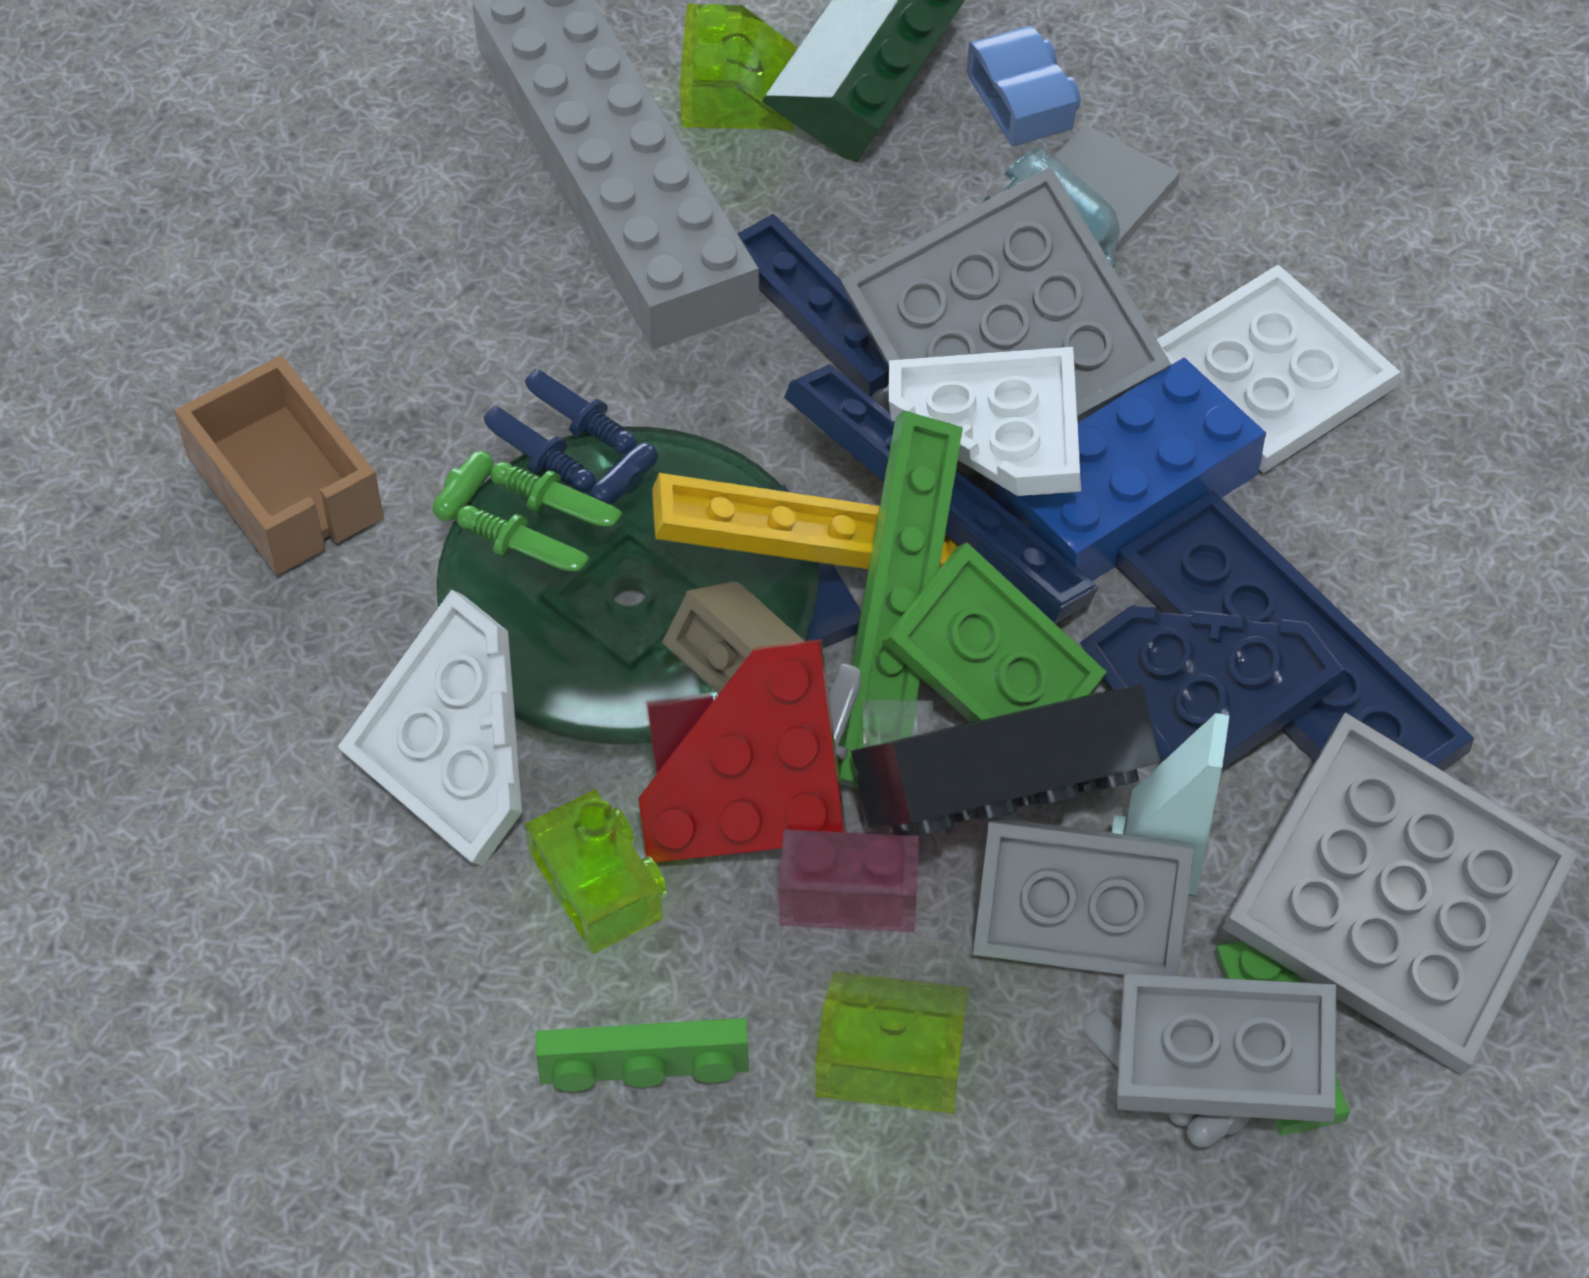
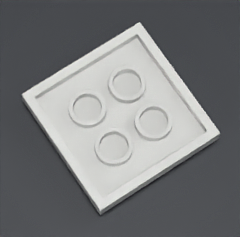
[1157,265,1400,473]

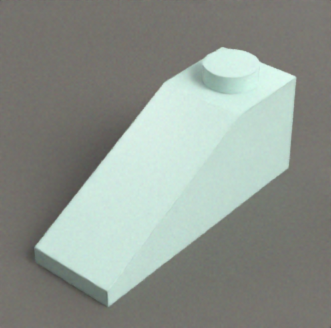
[1111,713,1229,896]

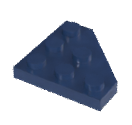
[1079,605,1349,770]

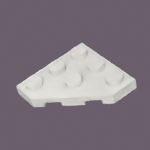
[889,347,1081,496]
[338,590,522,866]

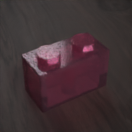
[779,830,919,932]

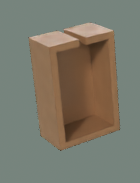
[174,355,384,575]

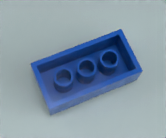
[994,357,1266,581]

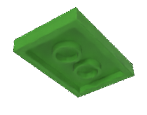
[882,543,1107,722]

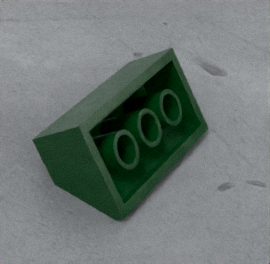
[762,0,965,163]

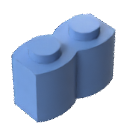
[966,26,1081,146]

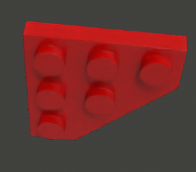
[638,639,847,863]

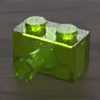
[525,789,667,955]

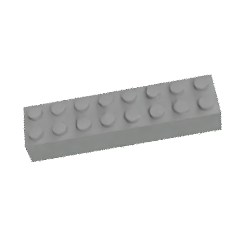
[472,0,760,350]

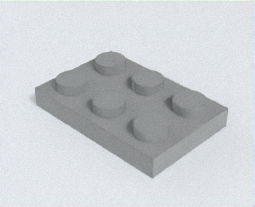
[973,817,1194,976]
[1117,973,1336,1122]

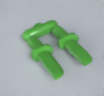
[432,451,623,571]

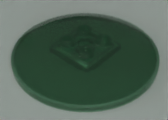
[436,426,818,745]

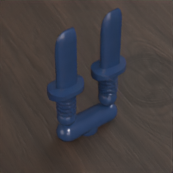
[484,369,659,505]

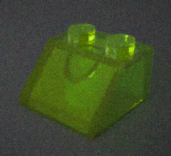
[680,3,798,130]
[816,971,969,1114]

